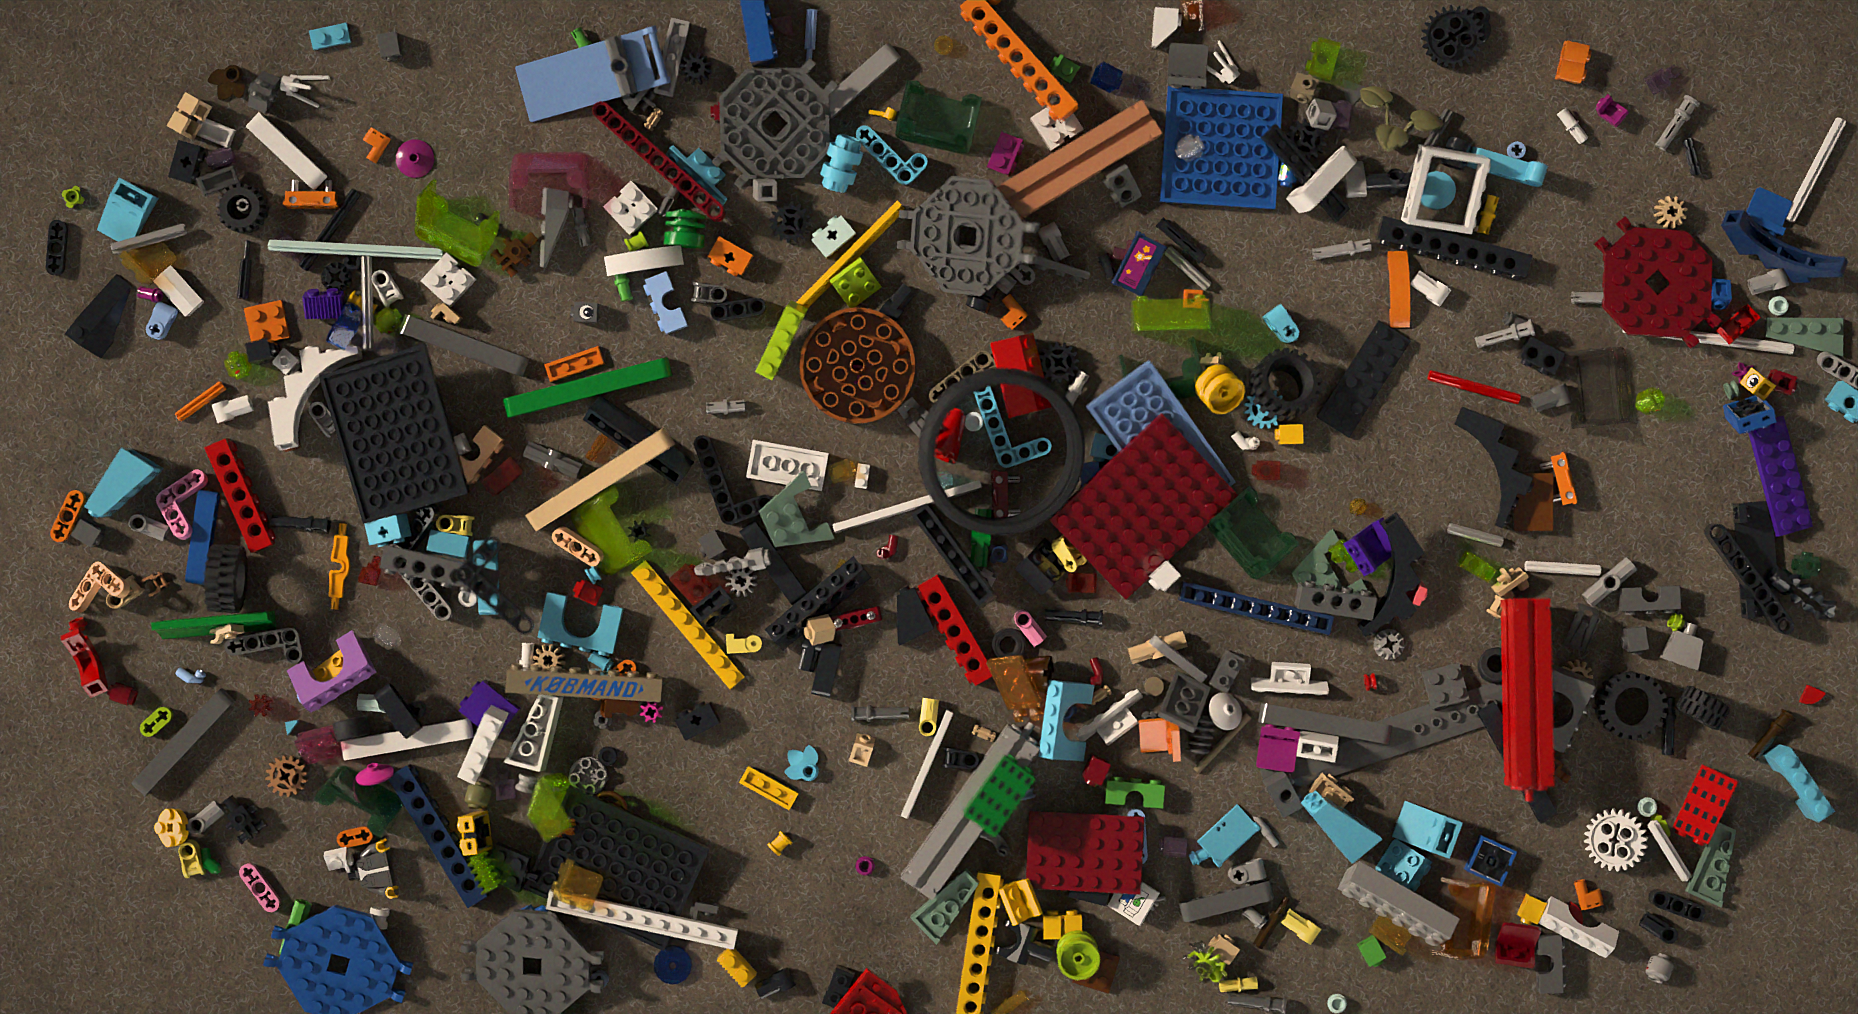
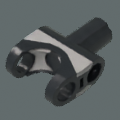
[993,919,1055,965]

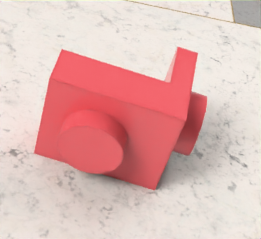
[1406,581,1428,606]

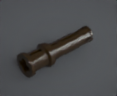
[1747,709,1796,762]

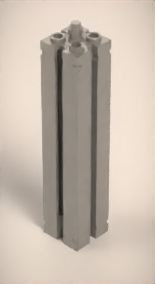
[901,722,1040,900]

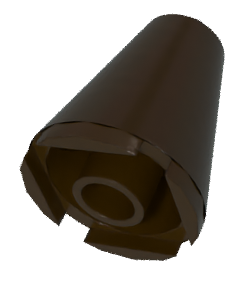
[1000,655,1054,694]

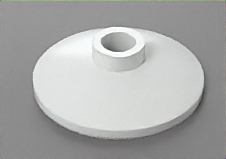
[1209,693,1242,730]

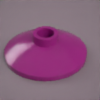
[396,139,434,178]

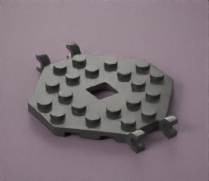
[712,58,838,189]
[897,176,1040,296]
[461,909,604,1014]

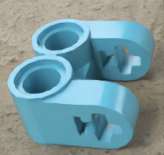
[1262,304,1299,343]

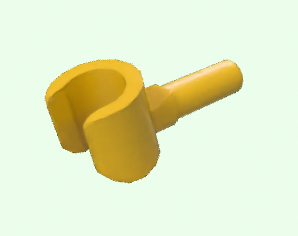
[869,107,897,121]

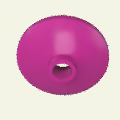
[356,763,394,785]

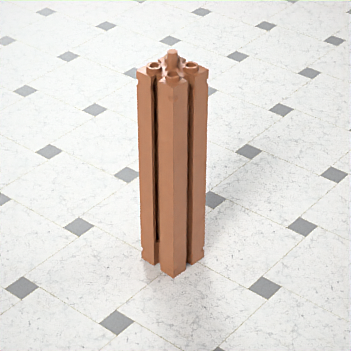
[997,100,1162,219]

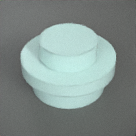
[1768,296,1788,316]
[1638,797,1657,817]
[1327,994,1347,1013]

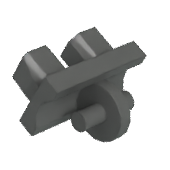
[622,88,656,113]

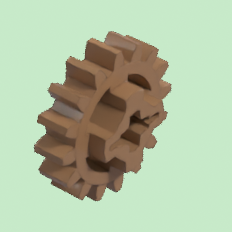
[265,755,308,797]

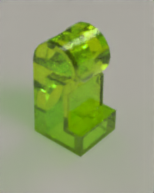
[1457,551,1497,583]

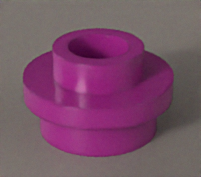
[855,856,875,875]

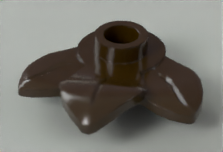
[207,65,245,100]

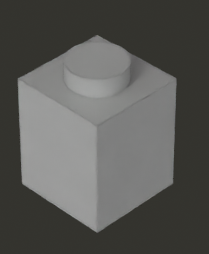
[753,178,777,201]

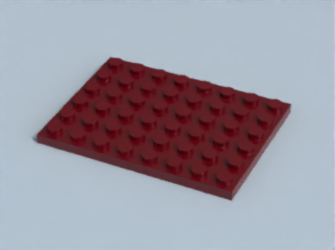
[1049,413,1238,600]

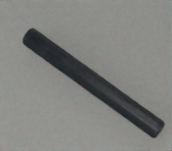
[299,189,361,271]

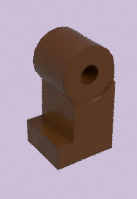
[600,699,639,718]

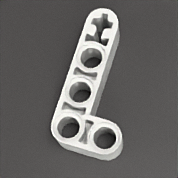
[1286,146,1357,213]

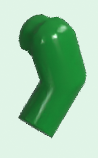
[200,848,222,874]

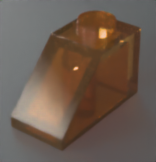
[1180,0,1204,33]

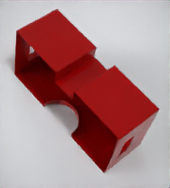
[1717,304,1761,345]

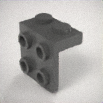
[1167,43,1208,89]

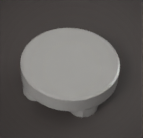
[569,757,608,795]

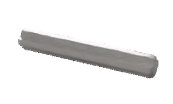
[111,224,187,254]

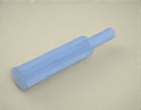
[805,9,818,61]

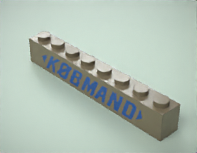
[505,663,662,702]

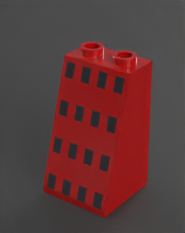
[1673,765,1739,846]

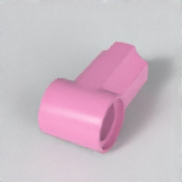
[1014,610,1047,647]

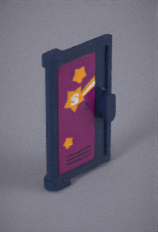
[1111,231,1167,297]

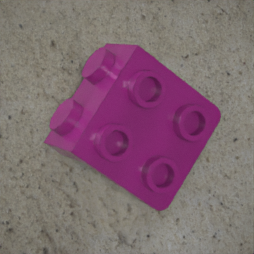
[1256,724,1300,773]

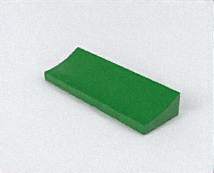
[151,611,276,639]

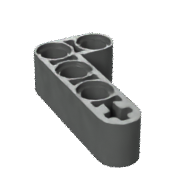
[225,627,306,663]

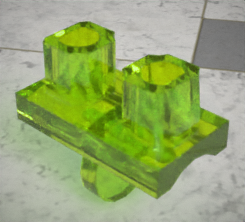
[1328,539,1358,573]

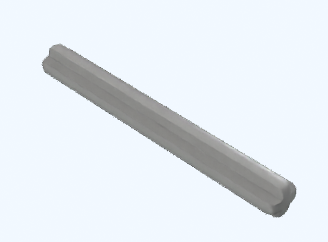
[361,256,374,350]

